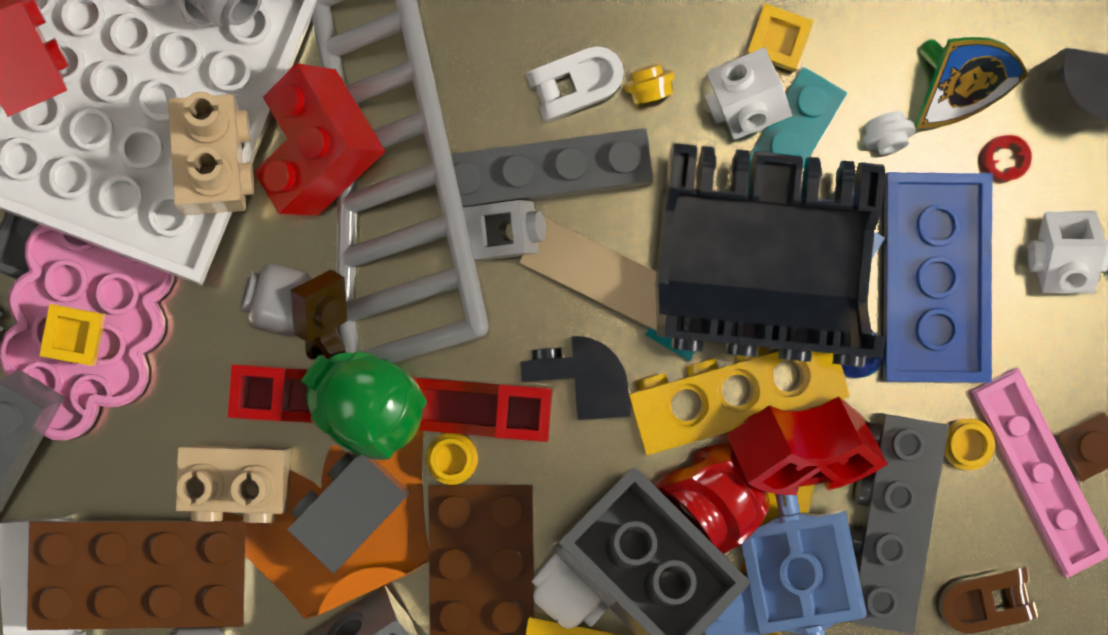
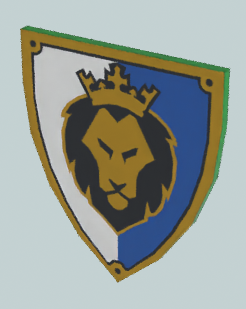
[914,37,1029,129]

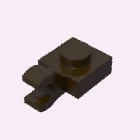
[290,269,348,360]

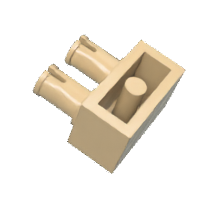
[168,91,254,216]
[176,445,291,523]

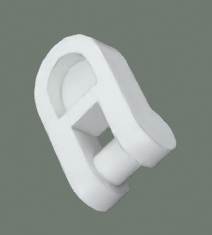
[525,46,624,123]

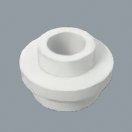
[863,110,916,155]

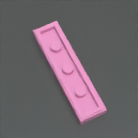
[969,368,1108,578]

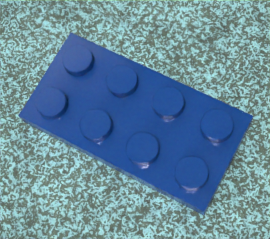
[883,172,993,383]

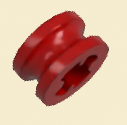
[981,134,1032,181]

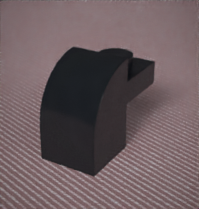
[520,336,631,420]

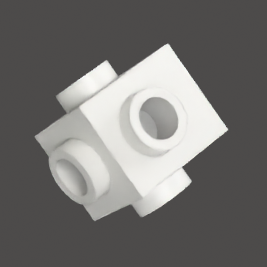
[704,47,792,140]
[1028,211,1108,294]

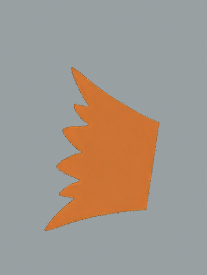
[187,431,429,619]

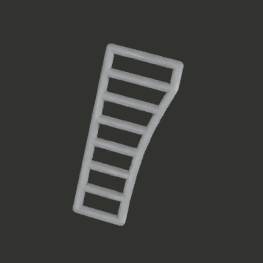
[312,0,489,363]

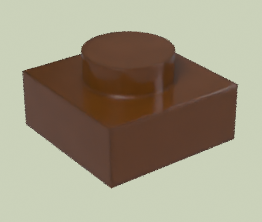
[1053,411,1108,482]

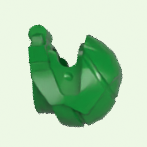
[300,351,427,460]

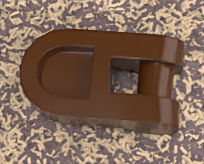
[939,565,1038,634]

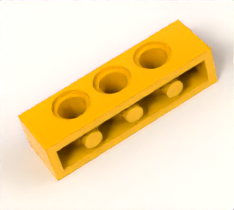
[629,346,850,456]

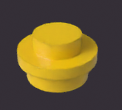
[624,63,676,104]
[944,418,995,471]
[426,433,478,485]

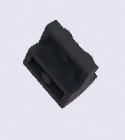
[1038,47,1108,133]

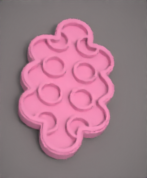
[0,224,174,441]

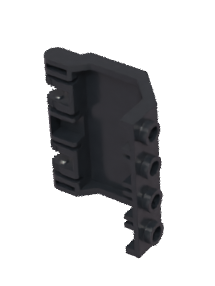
[655,143,885,367]

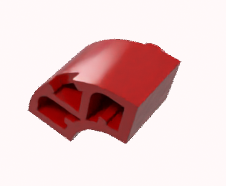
[727,396,888,495]

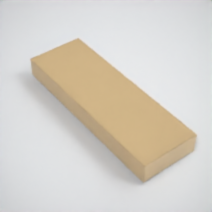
[519,217,657,332]

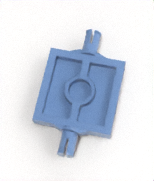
[742,494,867,635]

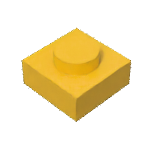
[746,3,814,72]
[39,304,106,366]

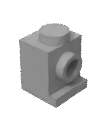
[463,200,546,261]

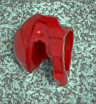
[654,444,770,554]

